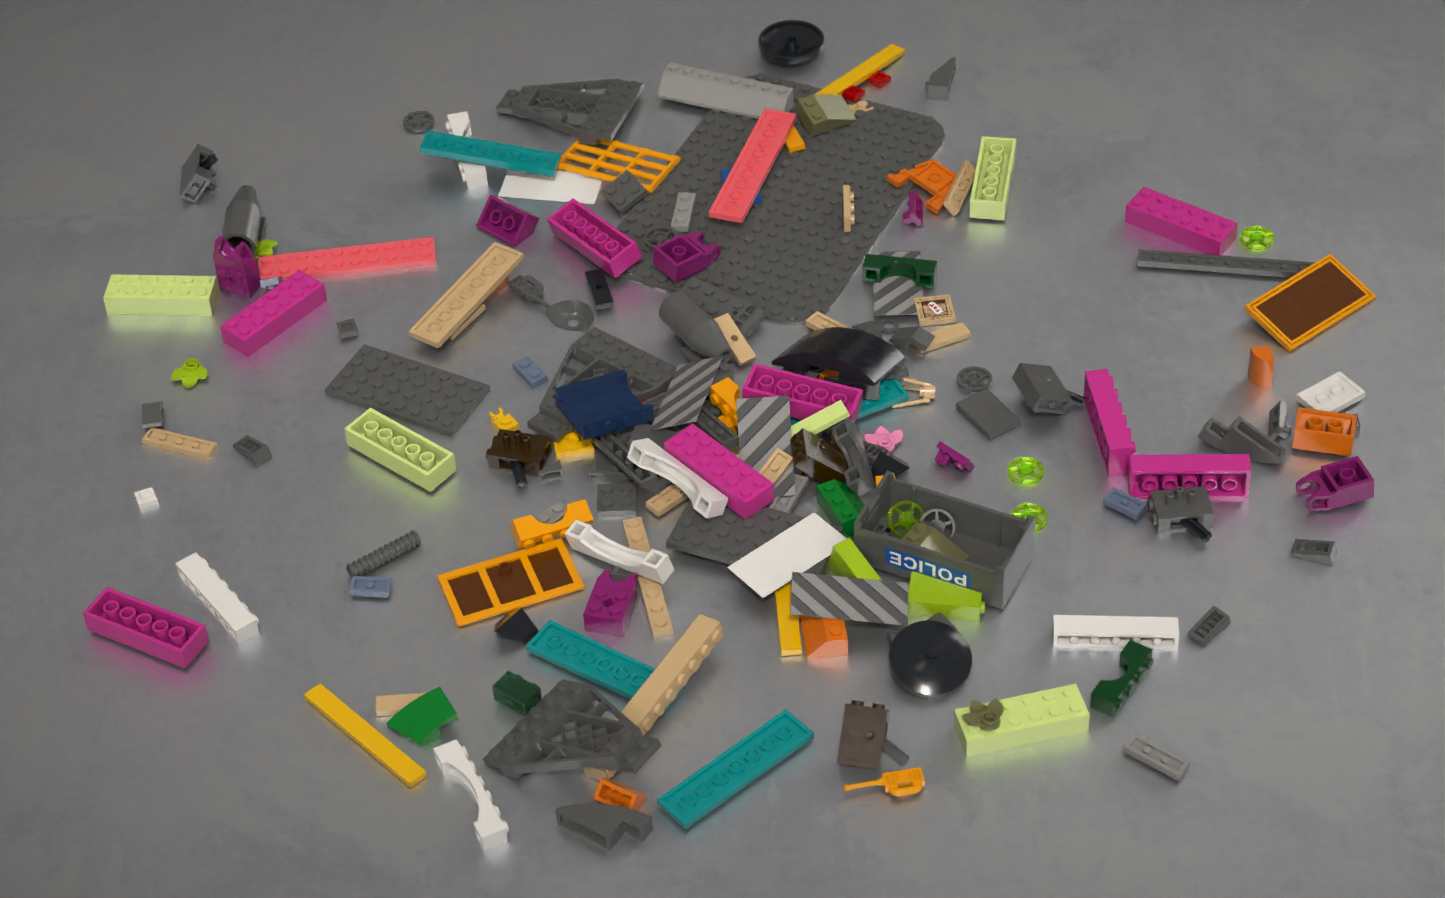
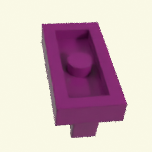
[902,191,924,227]
[934,441,975,473]

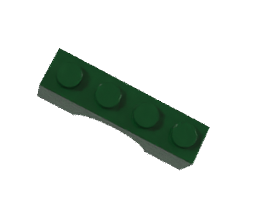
[862,254,937,288]
[1090,640,1154,717]

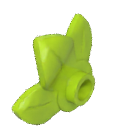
[253,239,278,260]
[171,358,208,388]

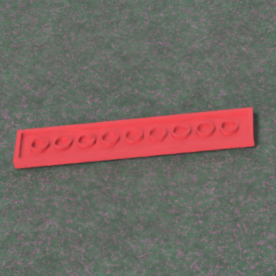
[709,109,797,223]
[258,237,436,281]

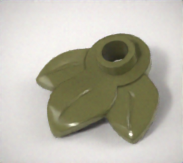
[963,699,1003,731]

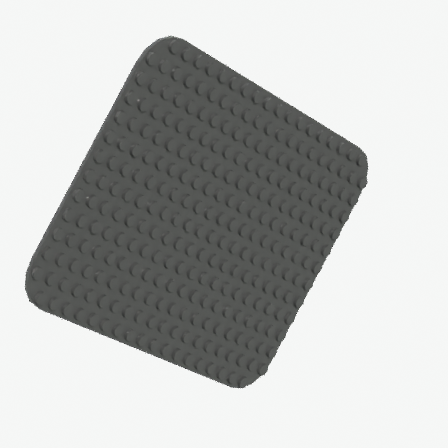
[616,73,945,325]

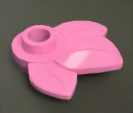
[865,426,903,453]

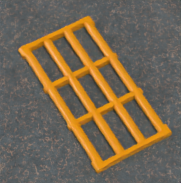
[557,138,681,194]

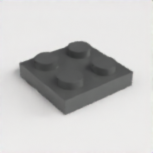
[600,170,648,215]
[597,483,637,517]

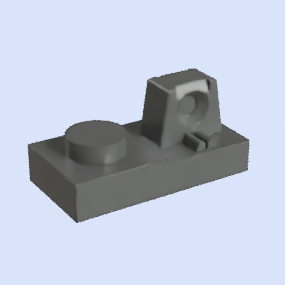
[1268,400,1292,440]

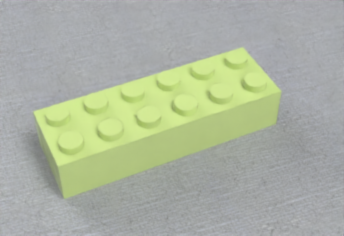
[969,136,1016,220]
[103,274,220,316]
[344,408,456,492]
[954,683,1090,757]

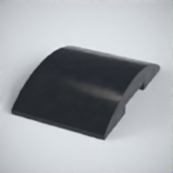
[772,327,905,386]

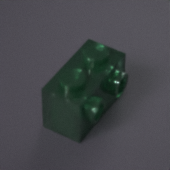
[492,671,542,716]

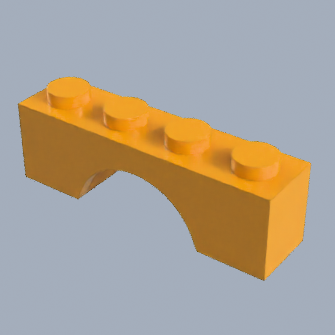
[709,377,740,426]
[510,499,594,548]

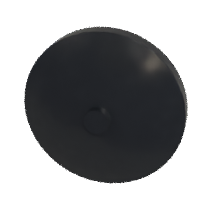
[759,20,824,64]
[889,620,972,699]

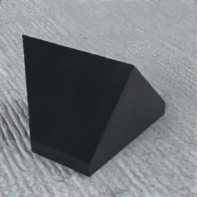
[871,451,910,482]
[494,608,539,645]

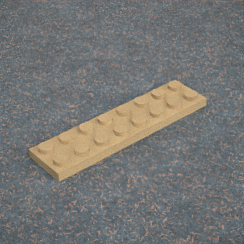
[408,242,524,349]

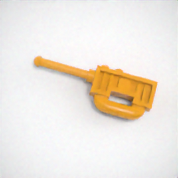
[843,767,925,797]

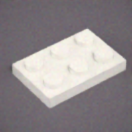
[1296,371,1366,412]

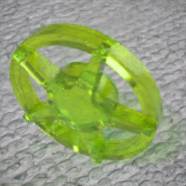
[1240,225,1274,250]
[1008,457,1044,485]
[887,500,925,537]
[1011,503,1048,532]

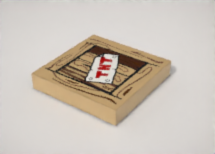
[914,294,956,327]

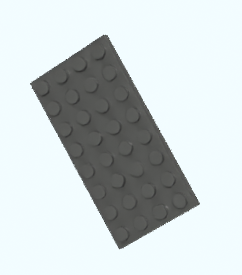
[324,344,490,437]
[666,500,843,581]

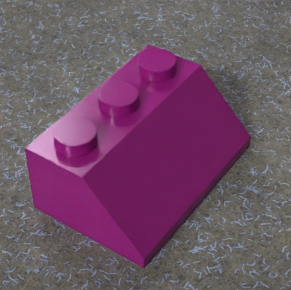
[476,194,540,247]

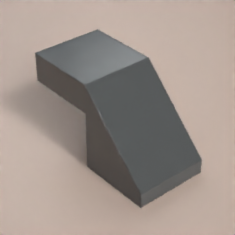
[889,326,935,351]
[142,401,164,428]

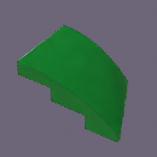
[386,686,458,746]

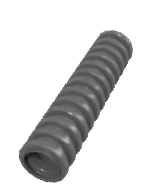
[346,530,421,578]

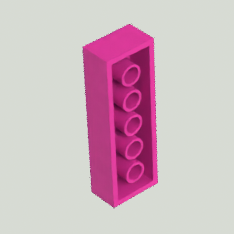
[1125,187,1238,255]
[547,198,642,278]
[220,270,327,357]
[742,363,863,427]
[1083,369,1136,478]
[664,423,774,520]
[1128,454,1251,499]
[83,587,209,669]

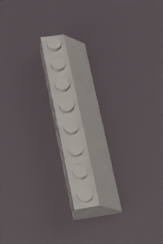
[657,62,794,119]

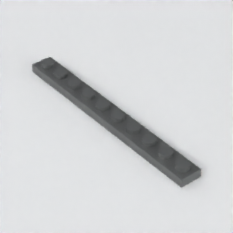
[1137,249,1315,278]

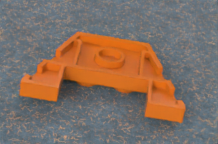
[886,159,957,215]

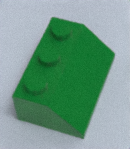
[816,479,865,538]

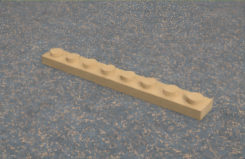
[622,517,673,638]

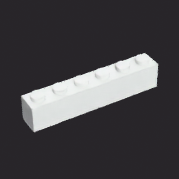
[175,552,259,645]
[1053,615,1179,649]

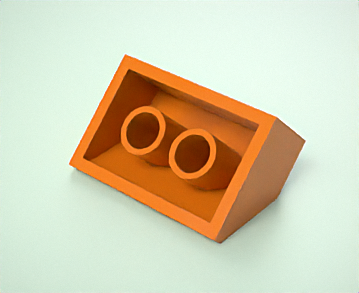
[1292,407,1357,456]
[799,615,848,660]

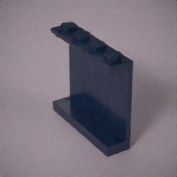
[555,370,653,440]

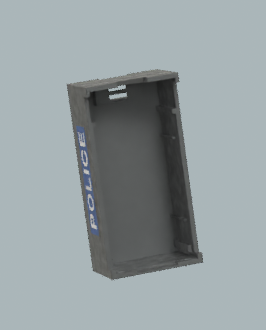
[854,471,1035,610]

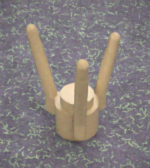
[891,377,935,408]

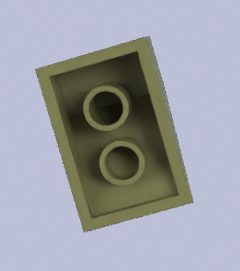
[796,94,856,137]
[902,522,969,561]

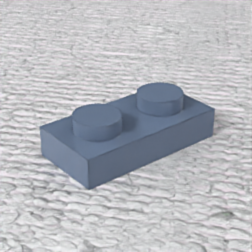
[260,276,283,290]
[512,356,548,389]
[1103,487,1147,520]
[349,576,393,598]

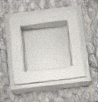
[134,487,159,510]

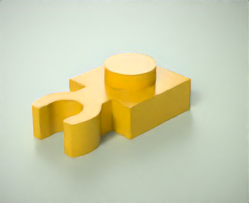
[489,408,520,432]

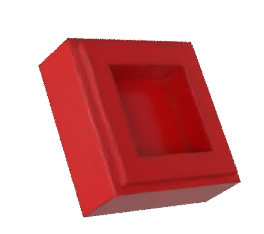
[868,70,891,89]
[842,85,865,102]

